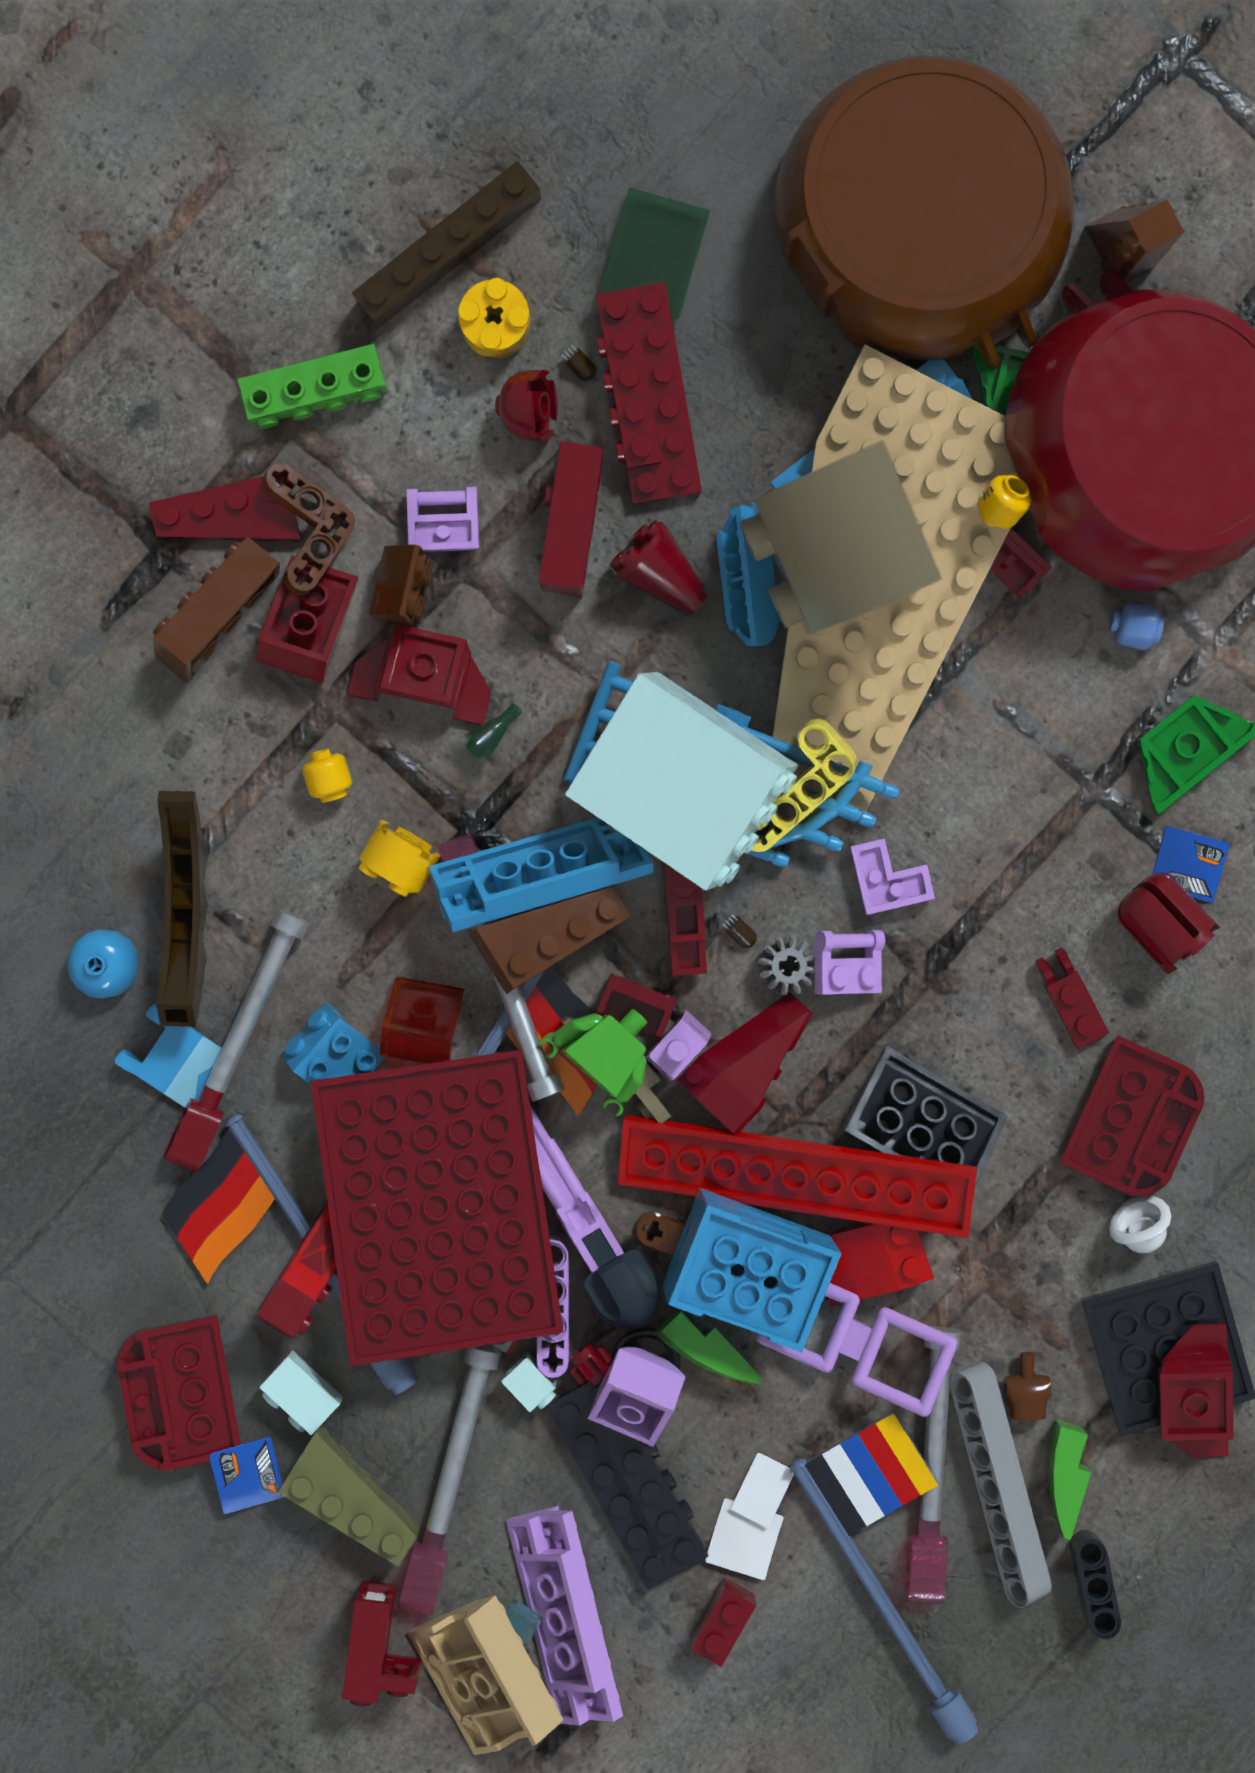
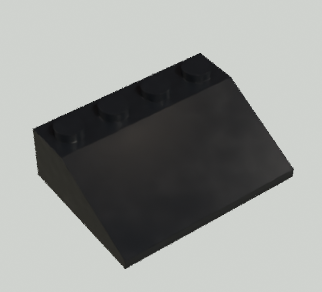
[832,1046,1008,1187]

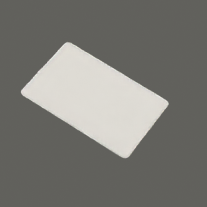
[731,1453,794,1528]

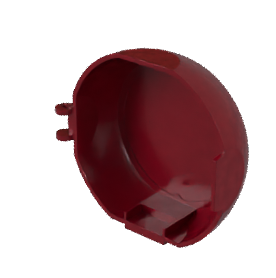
[1004,271,1255,591]

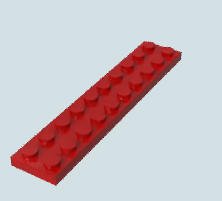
[618,1115,978,1238]

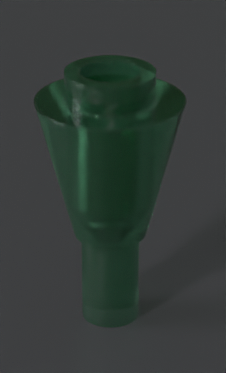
[465,703,522,760]

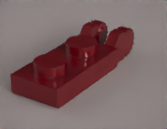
[1035,947,1109,1049]

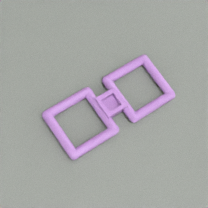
[756,1283,958,1417]

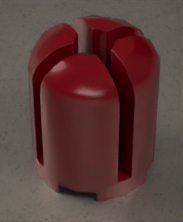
[1116,872,1220,974]

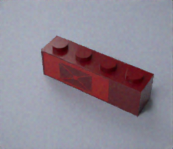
[254,1201,337,1339]

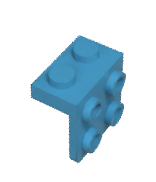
[281,1002,386,1084]

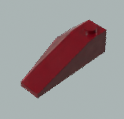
[677,992,813,1135]

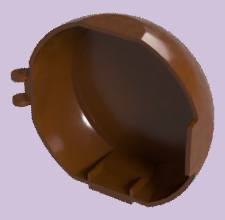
[773,56,1074,371]

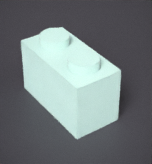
[259,1350,344,1435]

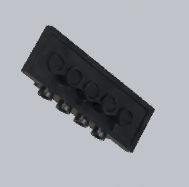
[546,1381,709,1590]

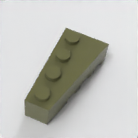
[278,1424,420,1567]

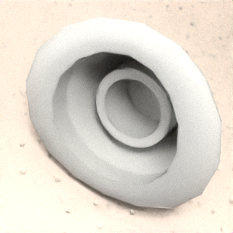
[1109,1195,1172,1253]

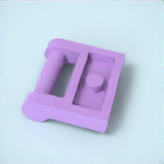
[407,486,480,552]
[815,930,885,995]

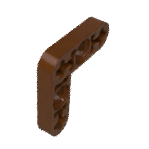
[262,463,355,595]

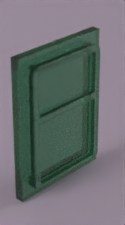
[599,187,710,319]

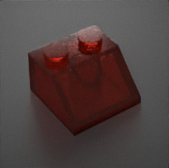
[380,976,464,1064]

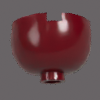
[495,370,558,441]

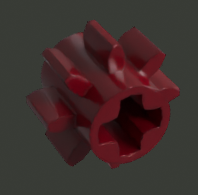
[570,1342,612,1387]

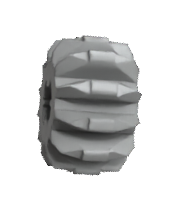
[758,936,815,995]

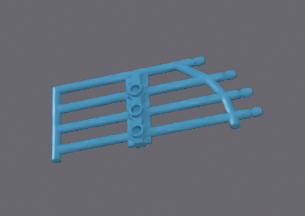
[563,661,900,867]

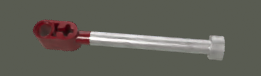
[163,909,310,1172]

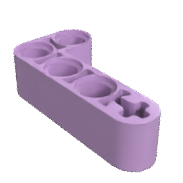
[537,1235,569,1378]

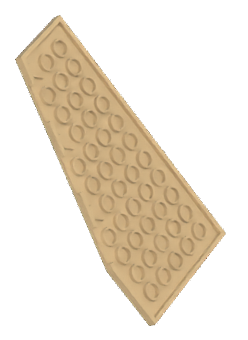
[772,345,1018,812]

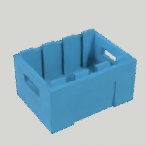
[661,1188,842,1352]

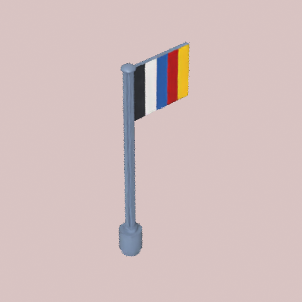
[789,1411,979,1745]

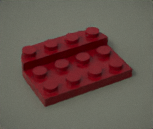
[1060,1035,1205,1196]
[117,1314,241,1471]

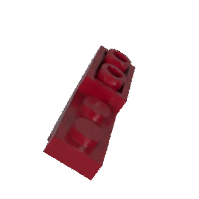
[662,861,707,976]

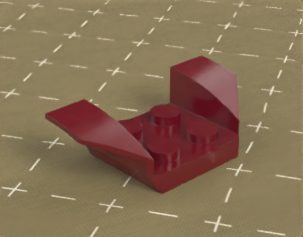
[347,624,491,726]
[1159,1323,1234,1459]

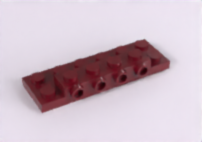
[596,282,702,505]

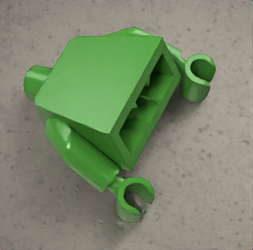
[538,1009,648,1116]

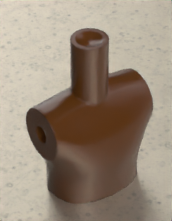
[1004,1352,1051,1420]

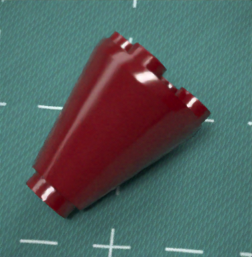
[609,520,708,615]

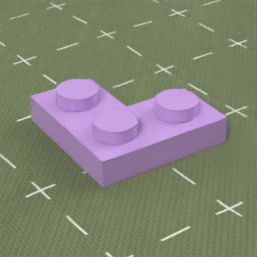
[849,838,935,915]

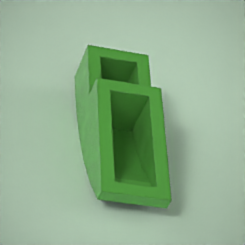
[654,1312,763,1384]
[1048,1419,1091,1540]

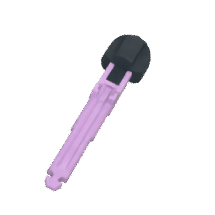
[530,1105,661,1329]

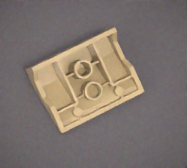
[407,1595,564,1755]

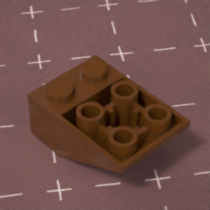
[369,544,433,627]

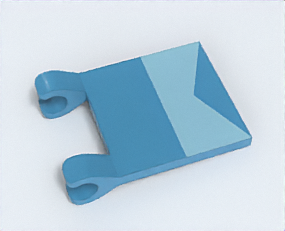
[114,1003,222,1107]

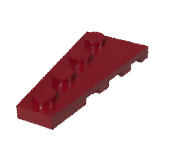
[149,474,302,541]

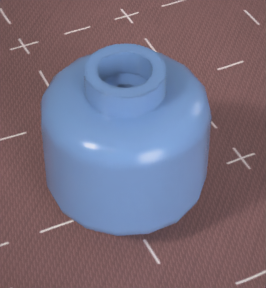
[1109,601,1164,650]

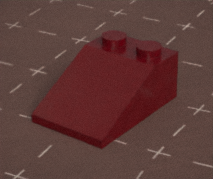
[256,555,359,683]

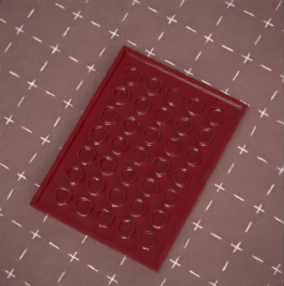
[311,1050,563,1366]

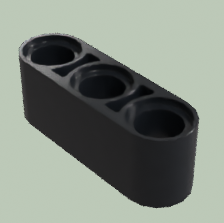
[1070,1530,1121,1640]

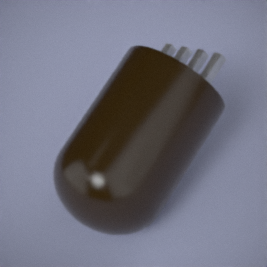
[561,345,597,381]
[722,915,757,949]

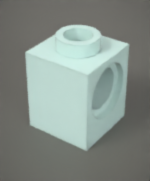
[501,1351,557,1412]

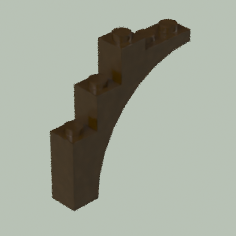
[156,790,209,1027]

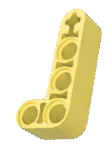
[752,719,857,852]

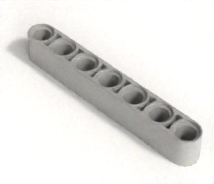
[949,1362,1052,1608]

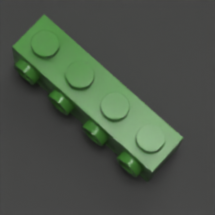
[238,344,388,429]

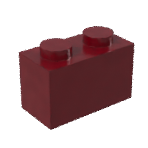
[690,1577,756,1667]

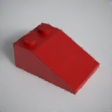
[827,1222,935,1307]

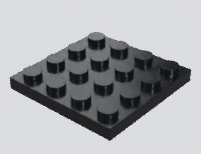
[1081,1261,1255,1436]

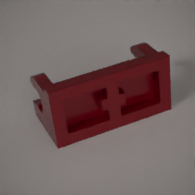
[990,528,1052,599]

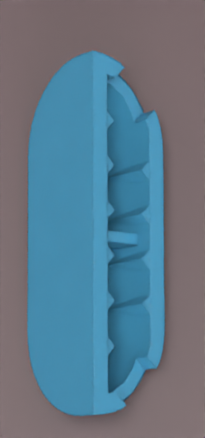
[717,505,779,646]

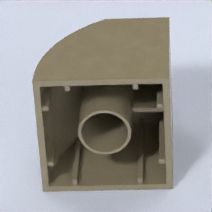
[739,440,942,634]

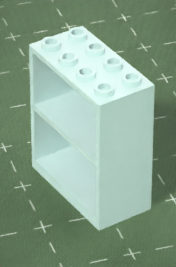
[565,672,798,891]

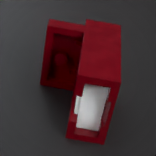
[342,1580,422,1707]

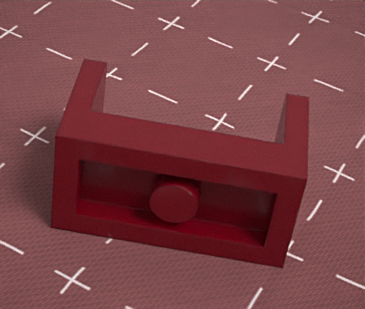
[596,973,677,1040]

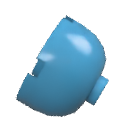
[67,929,139,999]

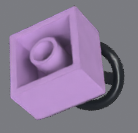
[588,1327,685,1446]

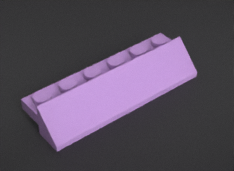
[506,1506,623,1725]

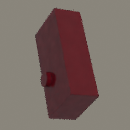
[539,441,604,597]

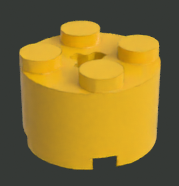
[458,278,531,358]
[358,820,441,897]

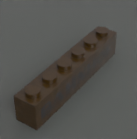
[352,161,541,330]

